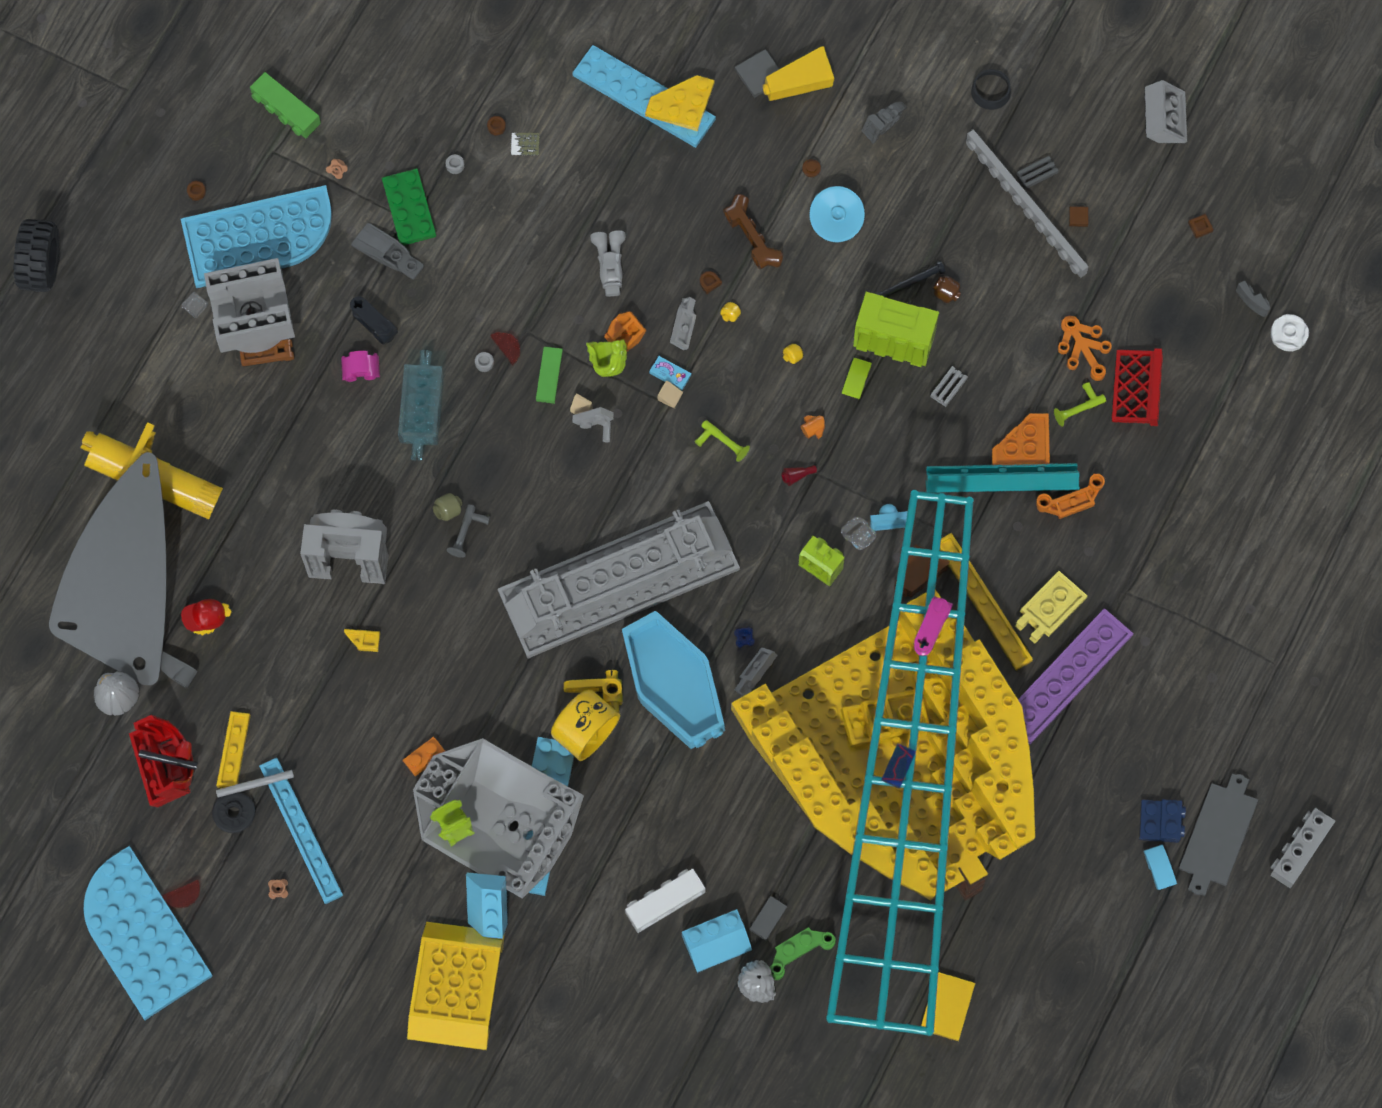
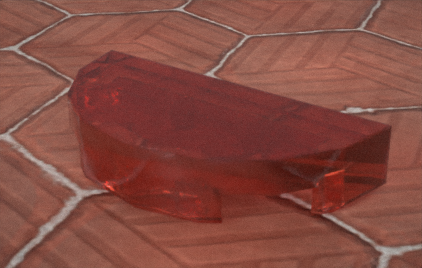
[490,332,520,366]
[161,880,200,909]

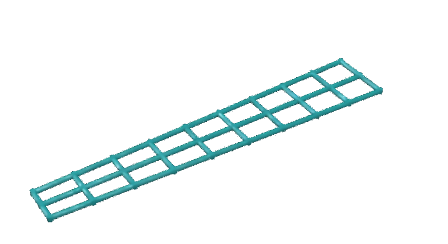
[826,490,974,1036]

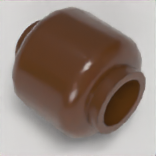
[932,276,961,303]

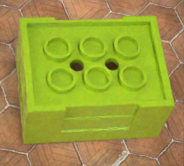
[853,292,939,367]

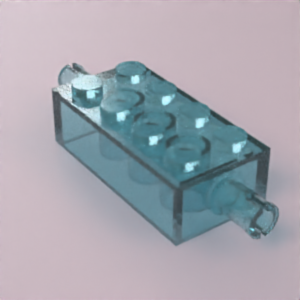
[398,350,444,461]

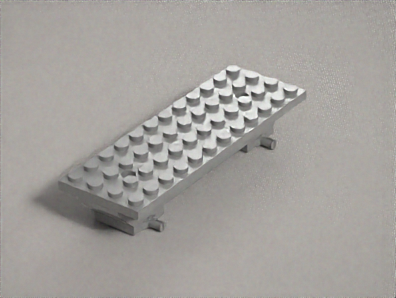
[498,501,740,658]

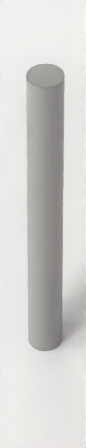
[216,770,294,798]

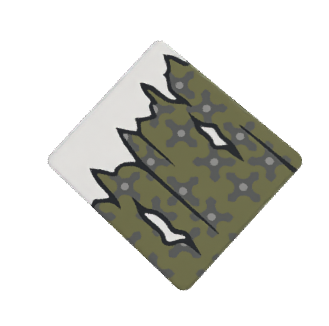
[511,133,539,155]

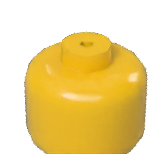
[720,302,741,322]
[783,344,803,364]

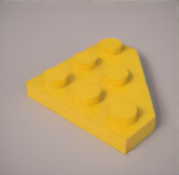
[645,75,714,131]

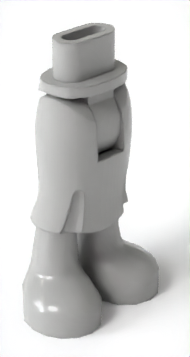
[590,231,626,297]

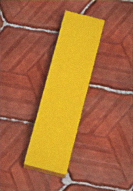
[216,711,251,788]

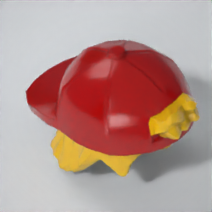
[181,599,232,635]

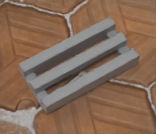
[930,366,968,407]

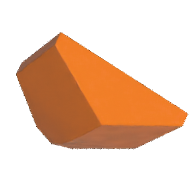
[604,311,646,351]

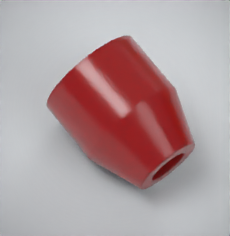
[174,741,192,760]

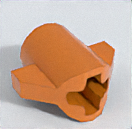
[801,415,825,439]

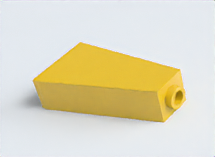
[763,46,834,101]

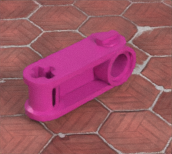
[914,596,953,656]

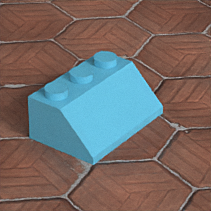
[466,873,508,939]
[682,909,752,973]

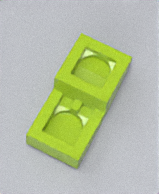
[842,358,872,399]

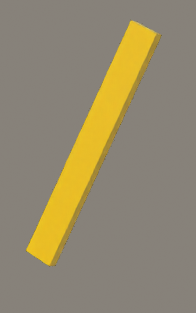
[940,533,1033,671]

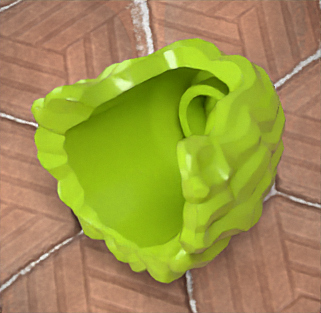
[586,339,627,377]

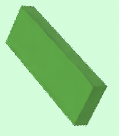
[536,347,563,404]

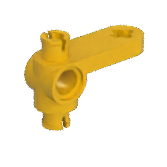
[564,670,623,713]

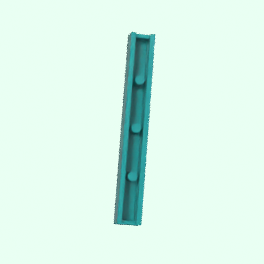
[925,463,1080,493]

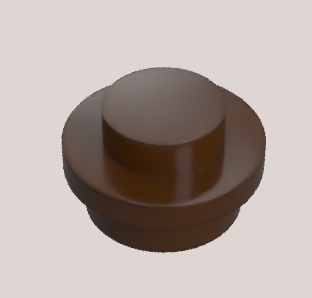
[802,159,821,177]

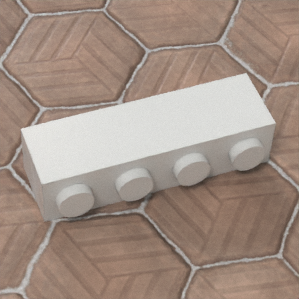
[625,869,705,933]

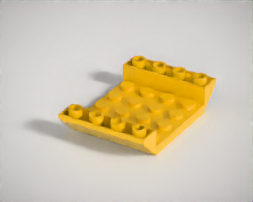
[407,922,505,1050]

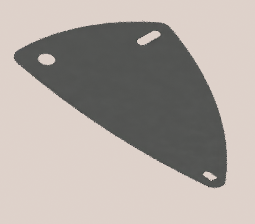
[49,452,166,685]

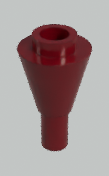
[781,465,817,486]

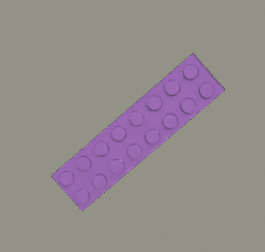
[1018,608,1134,744]

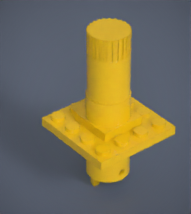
[81,422,223,519]

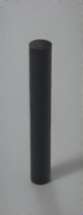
[138,749,198,770]

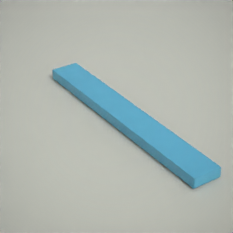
[259,758,343,904]

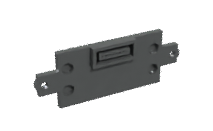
[1179,774,1258,896]

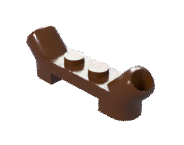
[723,194,783,270]

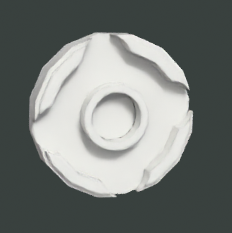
[1271,314,1309,351]

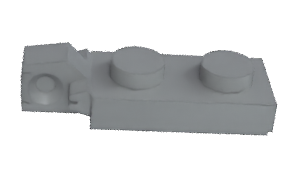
[670,297,696,350]
[734,648,778,697]

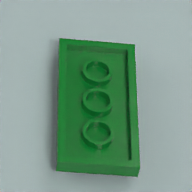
[382,169,436,246]

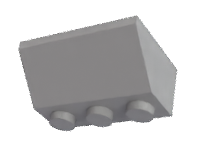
[1145,80,1187,143]

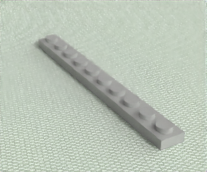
[966,130,1088,278]

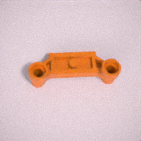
[1036,474,1105,519]

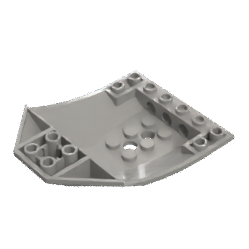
[413,738,584,899]

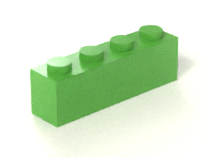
[250,72,321,138]

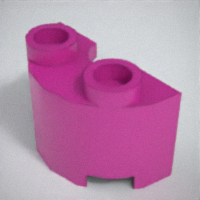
[341,351,380,382]

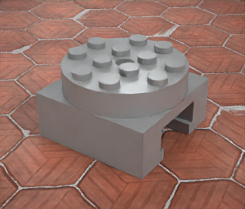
[204,258,295,353]
[300,510,389,584]

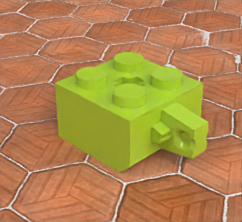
[799,536,845,587]

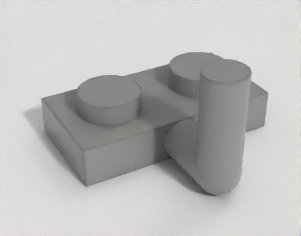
[572,407,614,442]

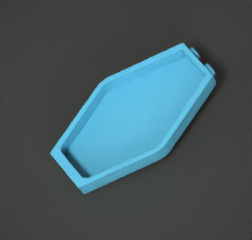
[622,611,725,749]

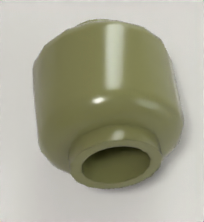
[433,493,462,521]

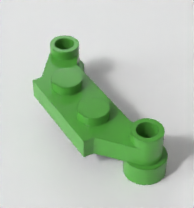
[770,927,836,980]

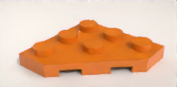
[992,413,1050,465]

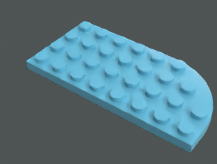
[181,185,332,288]
[84,846,213,1020]

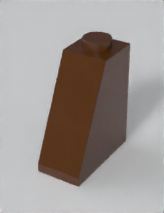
[894,544,950,597]

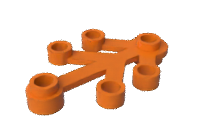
[1058,316,1112,381]

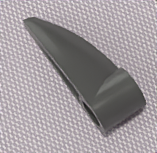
[160,651,197,688]

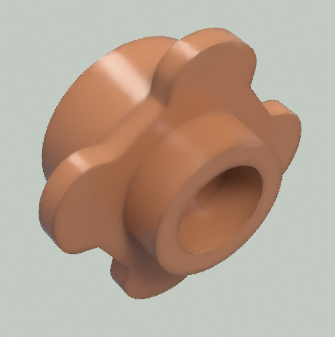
[326,159,348,179]
[268,879,288,899]

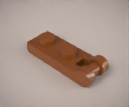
[240,339,294,367]

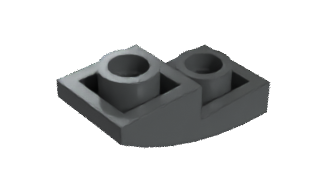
[1236,281,1270,317]

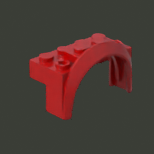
[129,715,194,807]

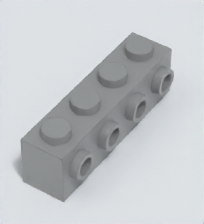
[1271,808,1335,888]

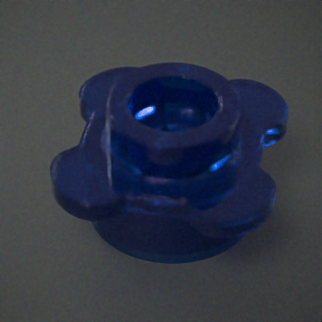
[734,627,755,647]

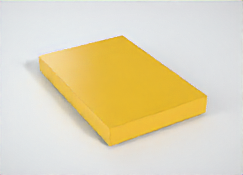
[921,972,975,1041]

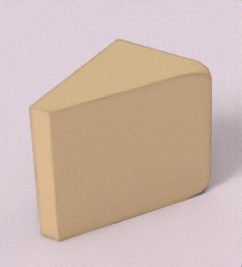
[658,381,683,408]
[570,394,593,415]

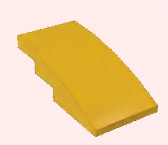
[840,690,930,747]

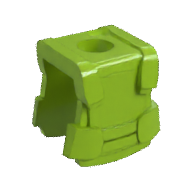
[430,800,475,847]

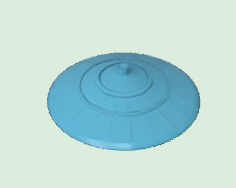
[810,186,865,242]

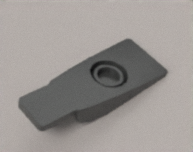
[351,223,424,280]

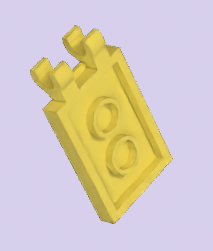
[1015,571,1087,644]

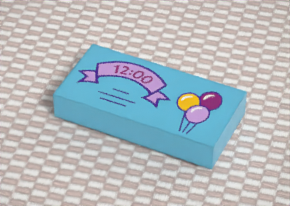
[649,356,691,391]

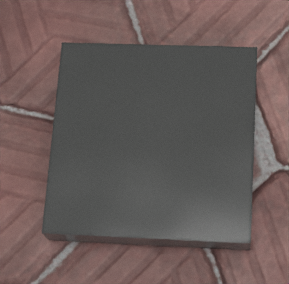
[735,49,779,98]

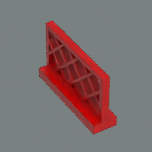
[1112,349,1163,426]

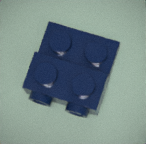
[1139,799,1186,843]

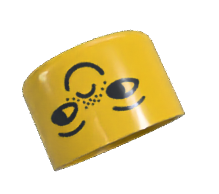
[551,690,620,761]

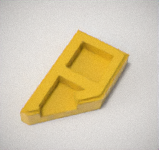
[344,629,380,652]

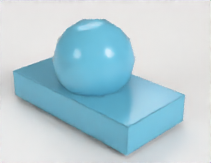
[870,504,908,531]

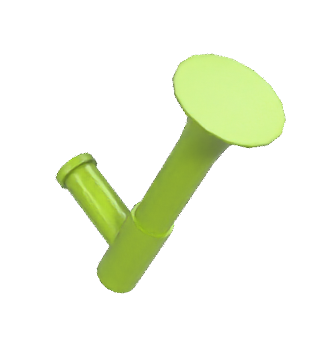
[1054,382,1106,427]
[695,420,750,462]

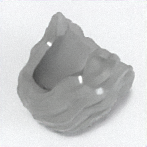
[737,960,776,1003]

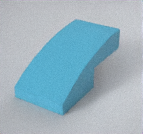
[1144,845,1177,890]

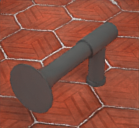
[447,505,490,557]

